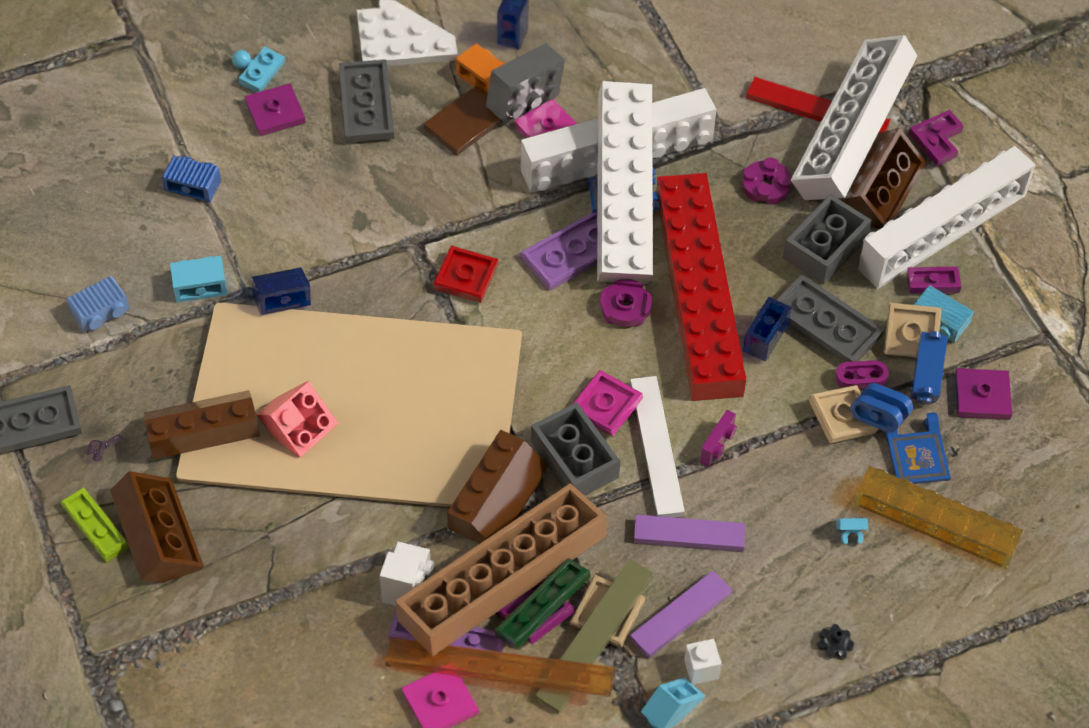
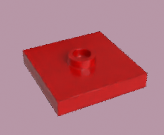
[433,245,499,303]

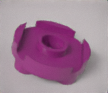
[742,157,792,205]
[600,279,652,327]

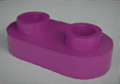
[835,360,889,389]

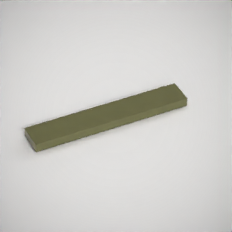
[535,559,653,713]

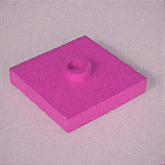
[514,99,577,138]
[573,370,643,437]
[402,664,479,728]

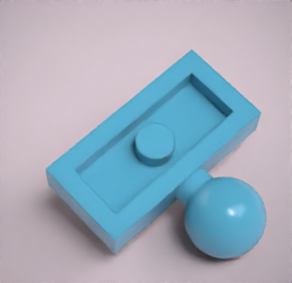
[232,46,285,93]

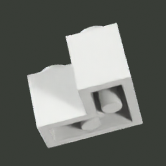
[380,542,434,606]

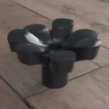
[817,624,854,660]

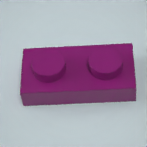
[906,266,962,294]
[700,409,737,467]

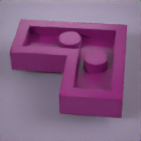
[909,109,964,166]

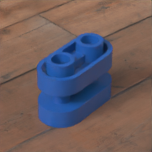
[850,383,913,432]

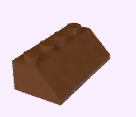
[839,128,926,230]
[144,390,260,460]
[447,429,548,544]
[110,471,204,583]

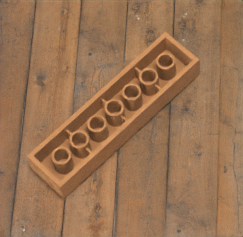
[395,483,607,657]

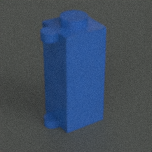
[910,331,948,405]

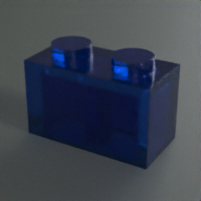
[497,0,529,50]
[252,267,311,315]
[743,297,792,362]

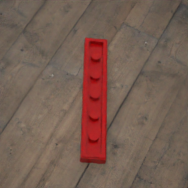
[746,76,891,133]

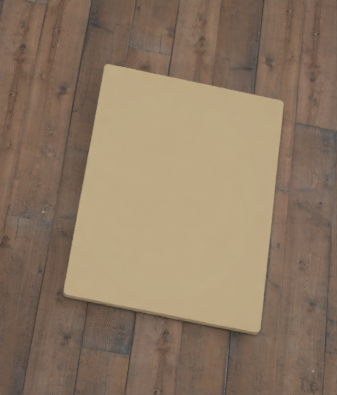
[176,303,522,507]

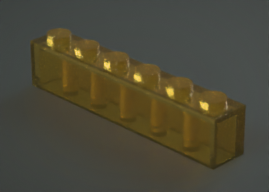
[853,466,1023,569]

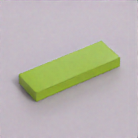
[61,487,130,563]

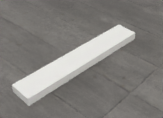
[630,376,685,518]

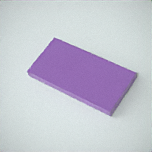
[521,213,598,291]

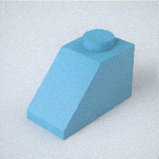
[641,677,705,728]

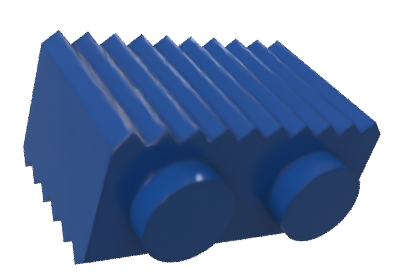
[161,155,221,202]

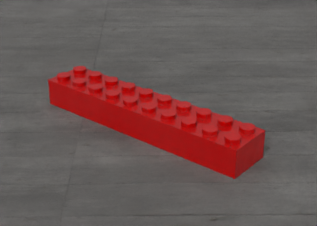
[656,173,746,401]

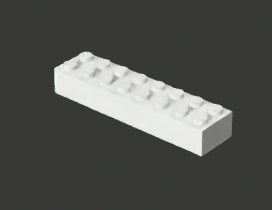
[791,35,917,200]
[597,81,653,284]
[521,88,716,193]
[858,146,1035,289]

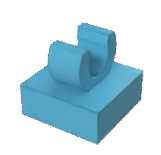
[836,518,868,544]

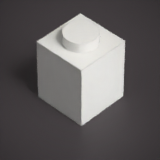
[684,639,722,685]

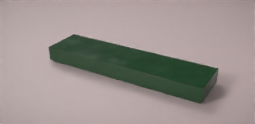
[494,558,591,649]

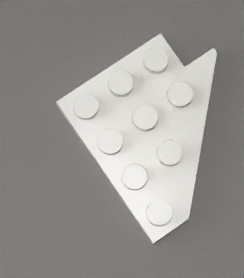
[357,0,458,67]

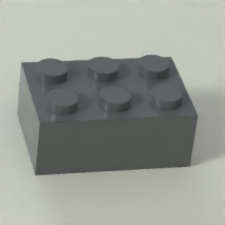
[486,43,565,123]
[783,194,872,285]
[531,402,620,496]

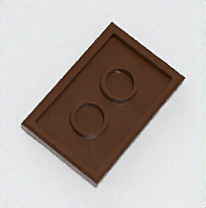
[424,85,503,155]

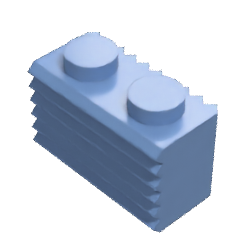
[66,276,130,332]

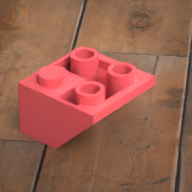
[256,381,338,457]

